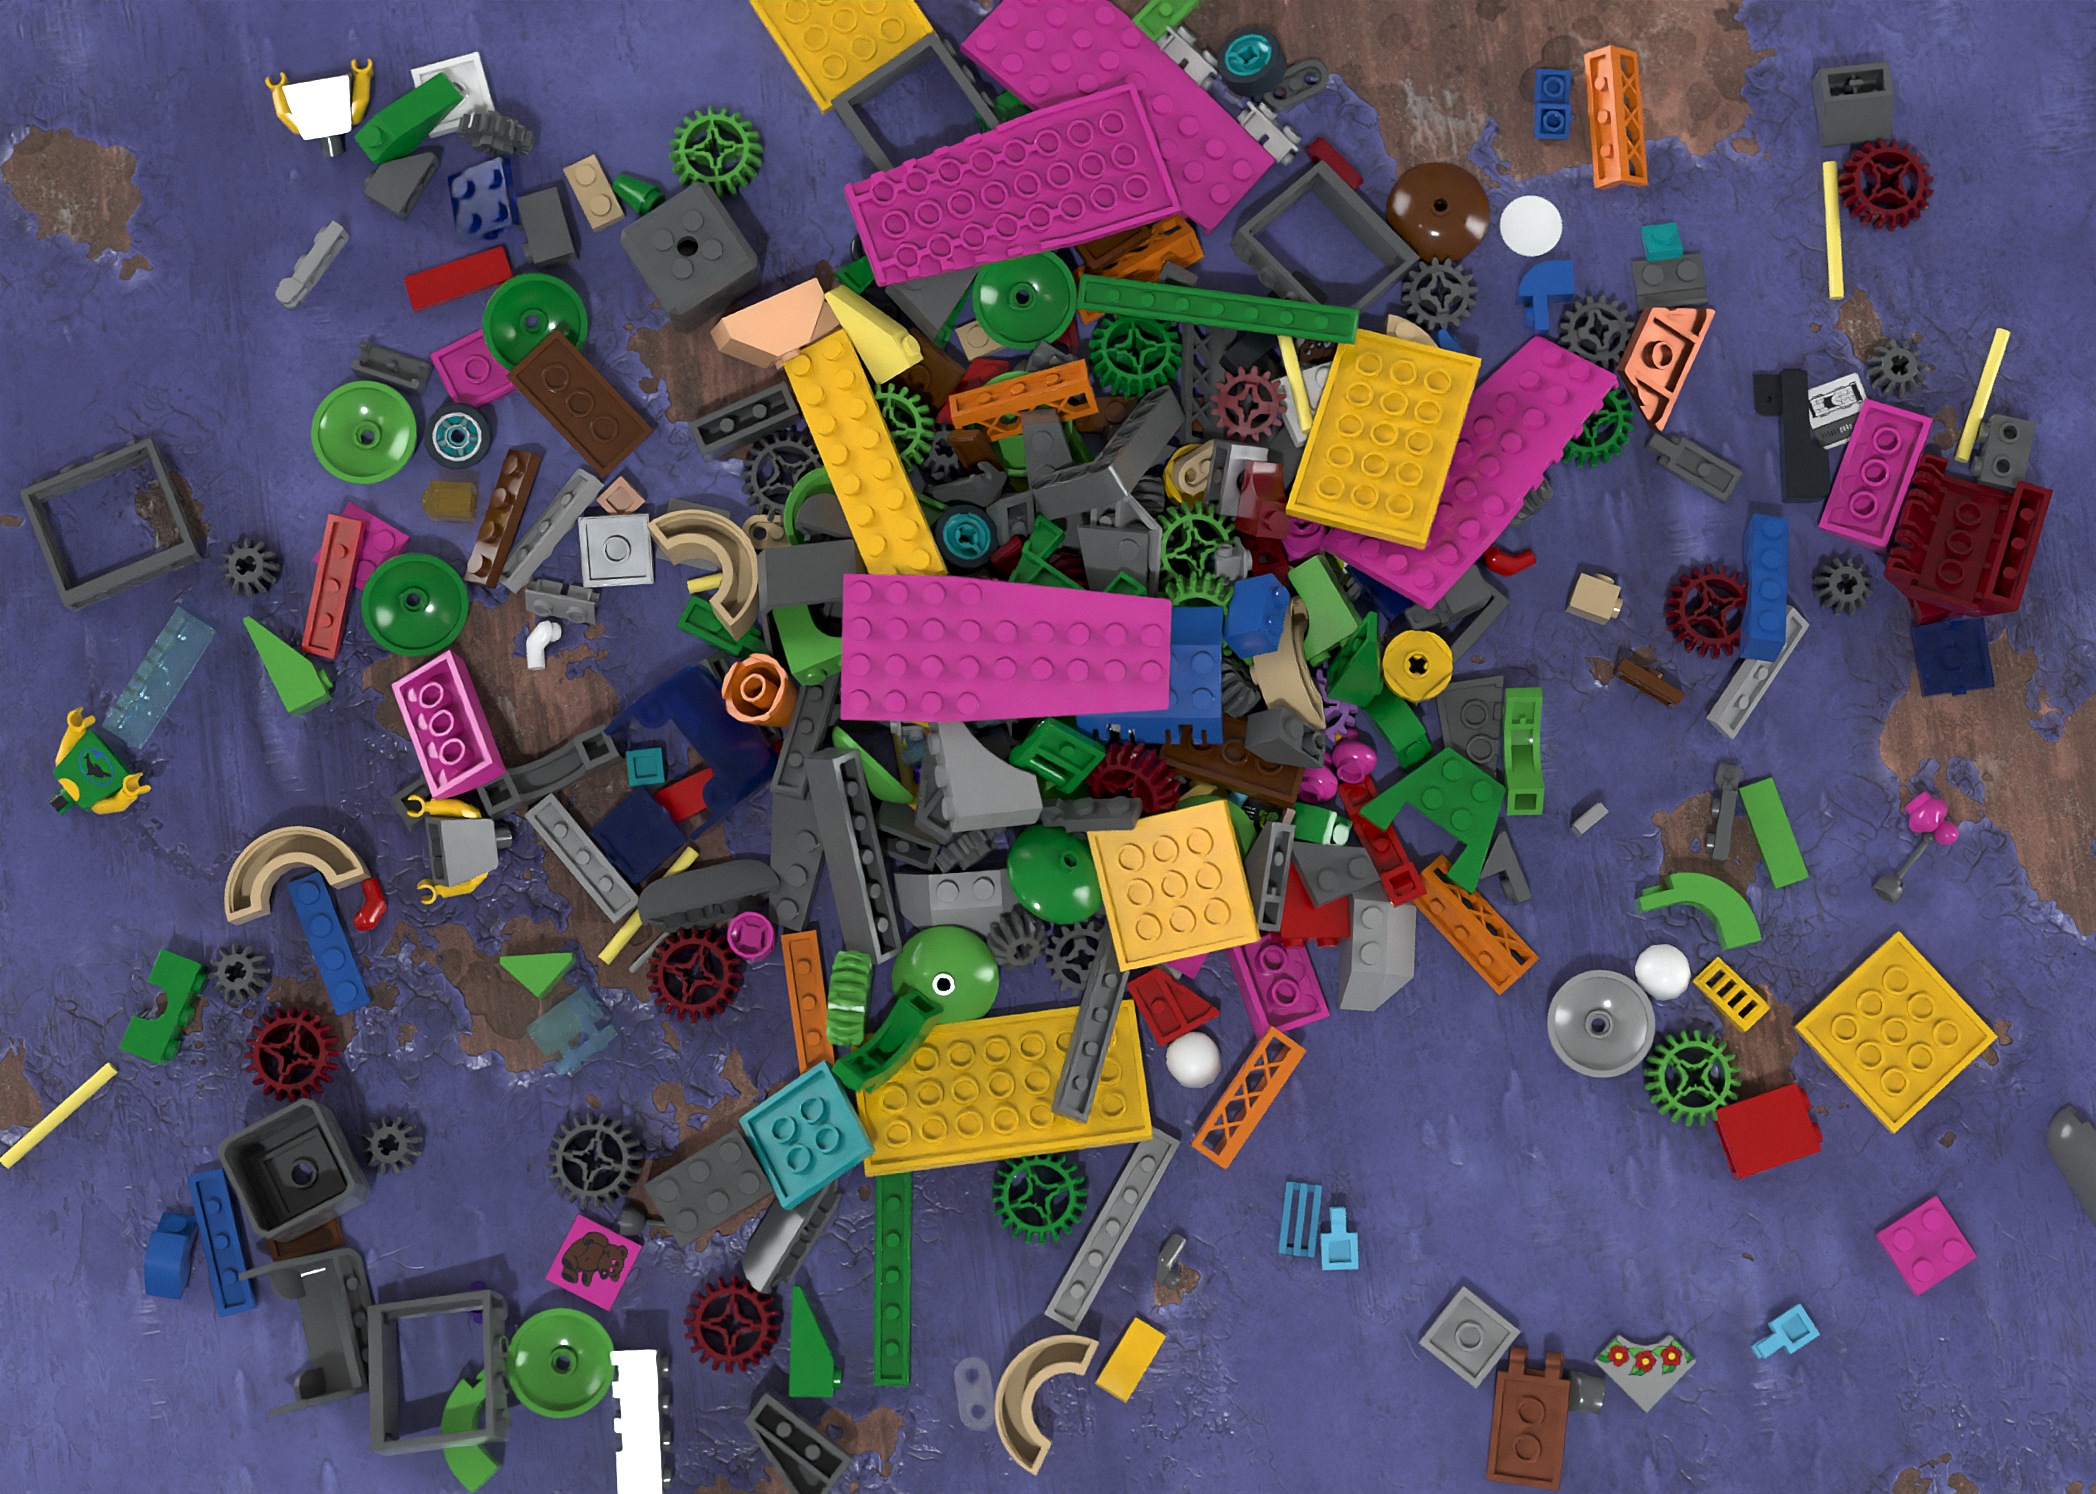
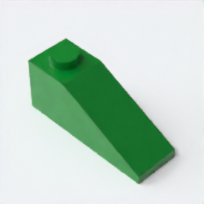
[354,72,465,165]
[1326,611,1384,708]
[789,1286,842,1397]

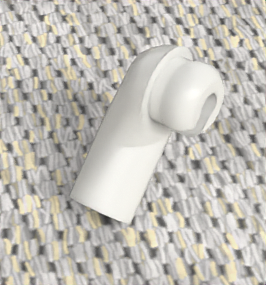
[526,620,562,670]

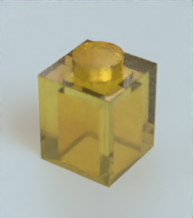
[422,480,477,524]

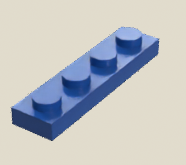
[286,871,373,1017]
[187,1168,257,1318]

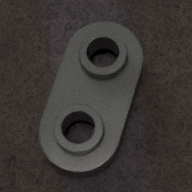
[1262,60,1329,111]

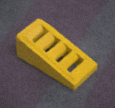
[1691,957,1771,1033]

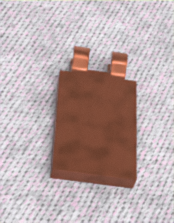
[1486,1346,1572,1491]

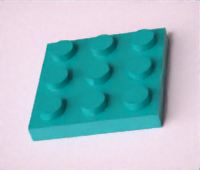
[739,1060,876,1211]

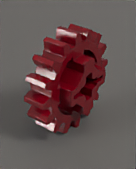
[1210,365,1288,443]

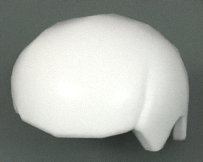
[1635,944,1691,1001]
[1166,1031,1222,1088]

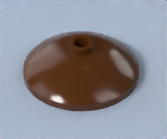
[1385,162,1490,265]

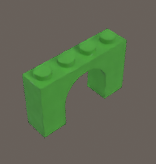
[1222,555,1362,702]
[772,604,842,686]

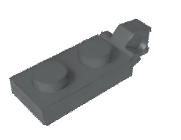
[1644,433,1743,505]
[1705,764,1741,866]
[1041,796,1143,832]

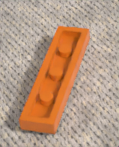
[781,930,835,1076]

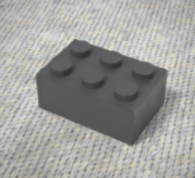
[643,1128,774,1249]

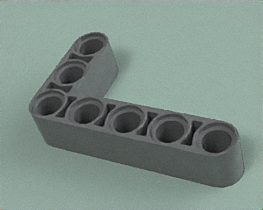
[1029,385,1186,520]

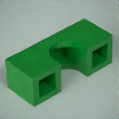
[119,948,209,1066]

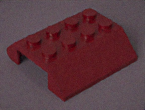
[1884,454,2053,618]

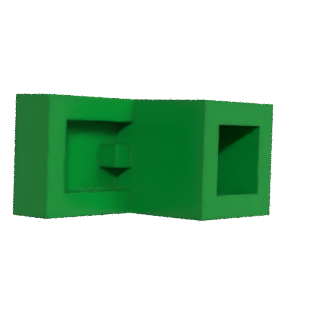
[1360,685,1434,772]
[1291,802,1353,846]

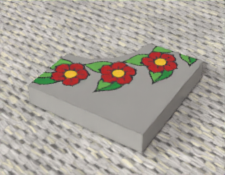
[1593,1335,1696,1413]

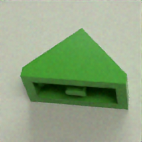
[500,952,576,1000]

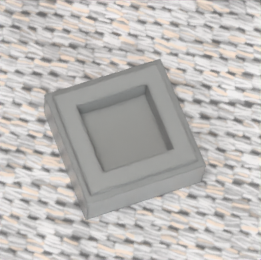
[1570,802,1609,838]

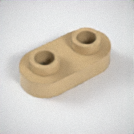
[1171,439,1214,494]
[742,515,791,552]

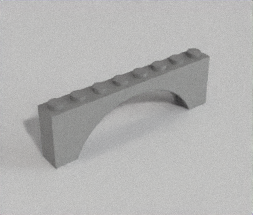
[923,564,1043,832]

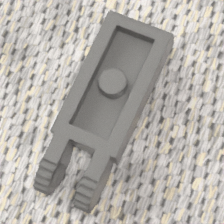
[275,220,350,310]

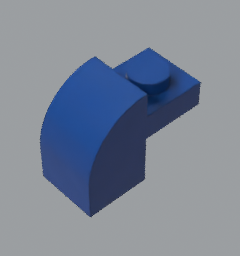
[1515,260,1575,338]
[144,1212,199,1300]

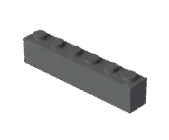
[803,747,903,965]

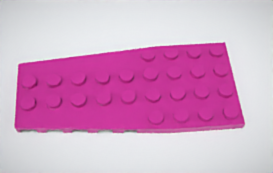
[960,0,1275,235]
[843,82,1181,287]
[1321,335,1619,610]
[841,574,1171,722]

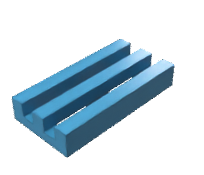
[1278,1181,1322,1258]

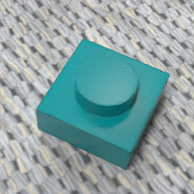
[1641,222,1683,262]
[626,747,666,788]

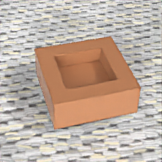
[596,475,646,515]

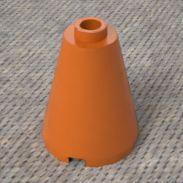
[721,653,799,728]

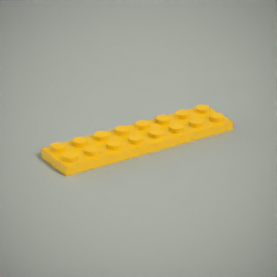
[781,329,948,576]

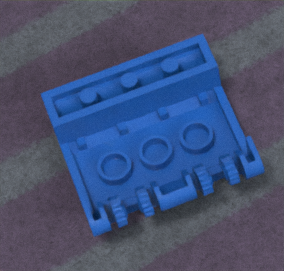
[1076,607,1224,744]

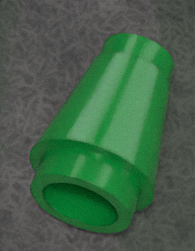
[612,173,665,217]

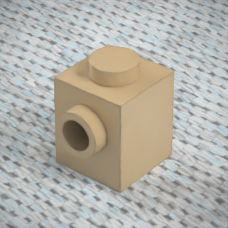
[1565,573,1623,626]

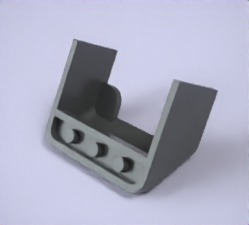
[238,1248,372,1417]

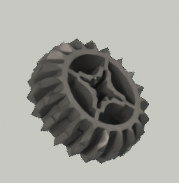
[740,431,824,526]
[545,1112,643,1209]

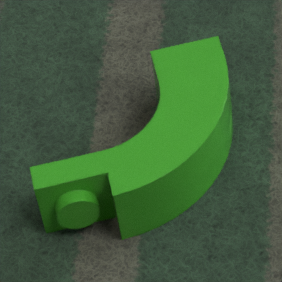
[1501,687,1545,816]
[1634,872,1762,952]
[441,1363,507,1493]

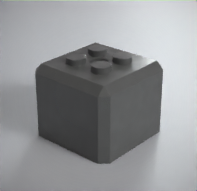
[620,182,763,334]
[757,539,868,676]
[217,1098,371,1243]

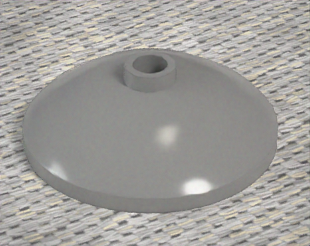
[1547,970,1655,1078]

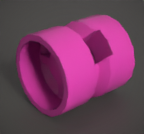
[1279,516,1325,568]
[727,912,777,962]

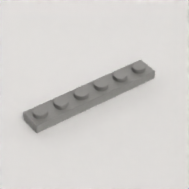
[1044,1125,1181,1332]

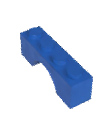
[1740,514,1789,662]

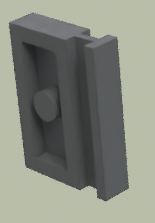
[1630,253,1709,314]

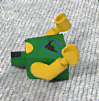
[48,706,151,815]

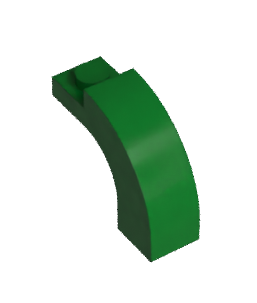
[831,989,944,1094]

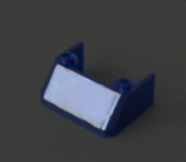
[603,664,779,841]

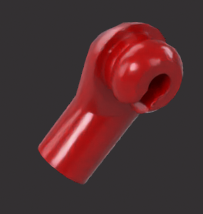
[1482,546,1536,577]
[353,878,387,931]

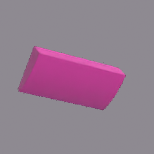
[1818,398,1933,555]
[391,650,507,801]
[1224,930,1330,1042]

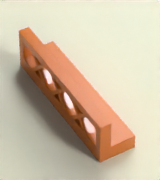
[1584,45,1648,190]
[1071,215,1205,325]
[949,359,1099,443]
[1412,854,1539,995]
[1189,1026,1307,1170]

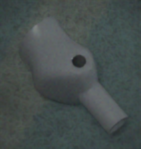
[1563,1369,1606,1415]

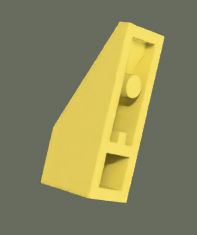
[824,284,924,385]

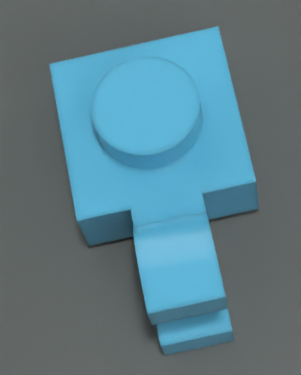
[1320,1206,1359,1270]
[1750,1304,1820,1359]

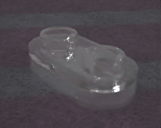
[954,1357,995,1430]

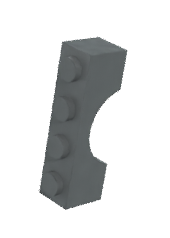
[476,723,624,821]

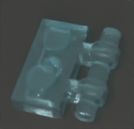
[525,986,619,1077]

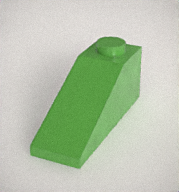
[243,616,334,718]

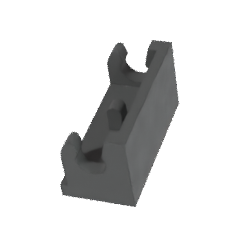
[350,341,434,398]
[922,461,1008,508]

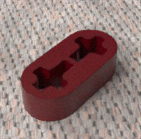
[1305,137,1363,192]

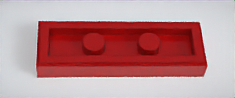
[403,246,513,313]

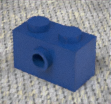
[1222,573,1290,659]

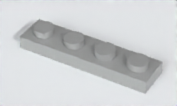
[498,467,604,594]
[1706,605,1809,740]
[524,793,639,925]

